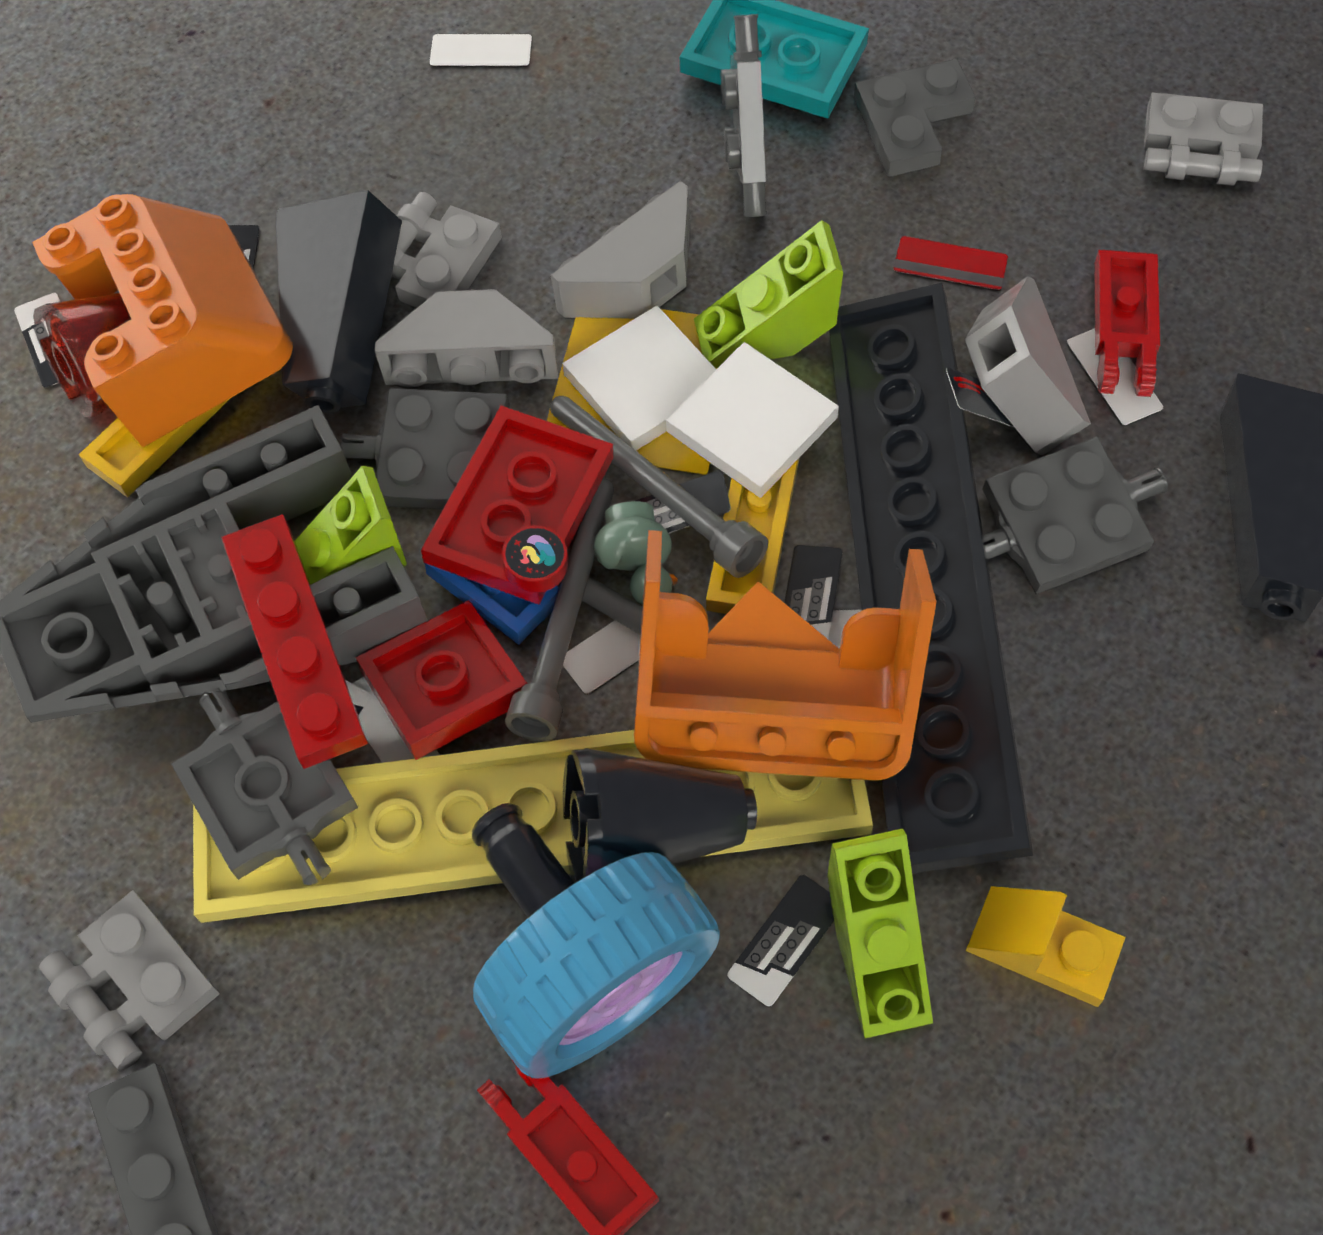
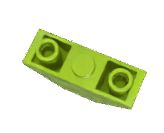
[694,220,843,368]
[294,466,407,585]
[827,828,933,1038]

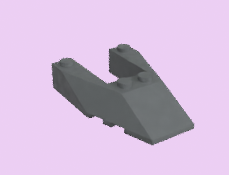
[0,405,428,723]

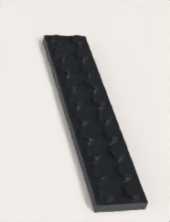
[829,282,1033,874]

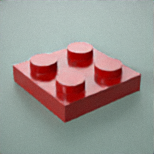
[355,600,528,760]

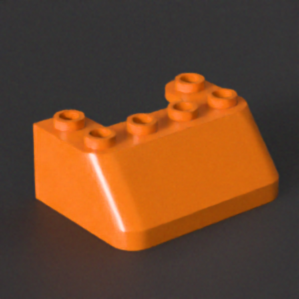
[32,194,293,447]

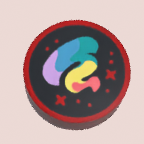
[502,525,568,593]

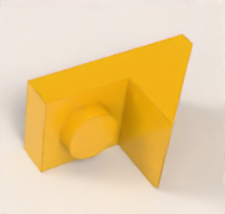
[966,886,1126,1007]

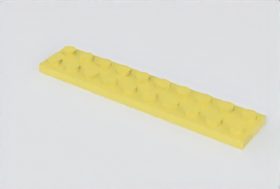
[193,730,873,923]

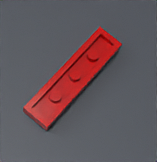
[221,514,368,769]

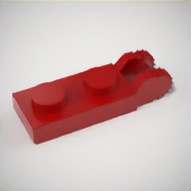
[1094,250,1160,397]
[477,1059,659,1235]

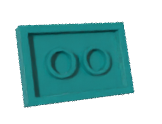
[679,0,869,119]

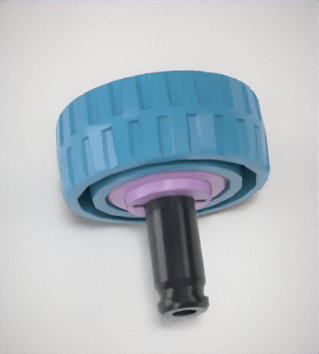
[472,803,720,1079]

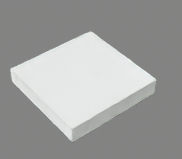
[562,306,716,451]
[666,342,839,498]

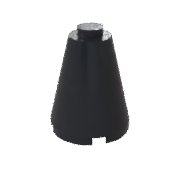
[563,748,757,883]

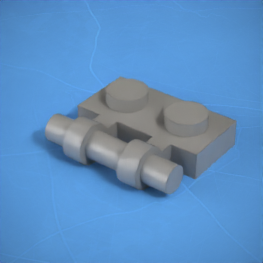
[1144,92,1263,186]
[391,192,502,308]
[39,890,220,1071]

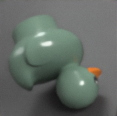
[593,501,678,605]

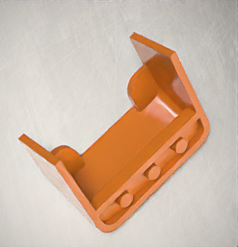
[634,530,937,780]

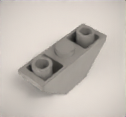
[551,180,690,319]
[965,276,1091,455]
[375,289,559,388]

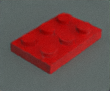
[421,405,613,605]

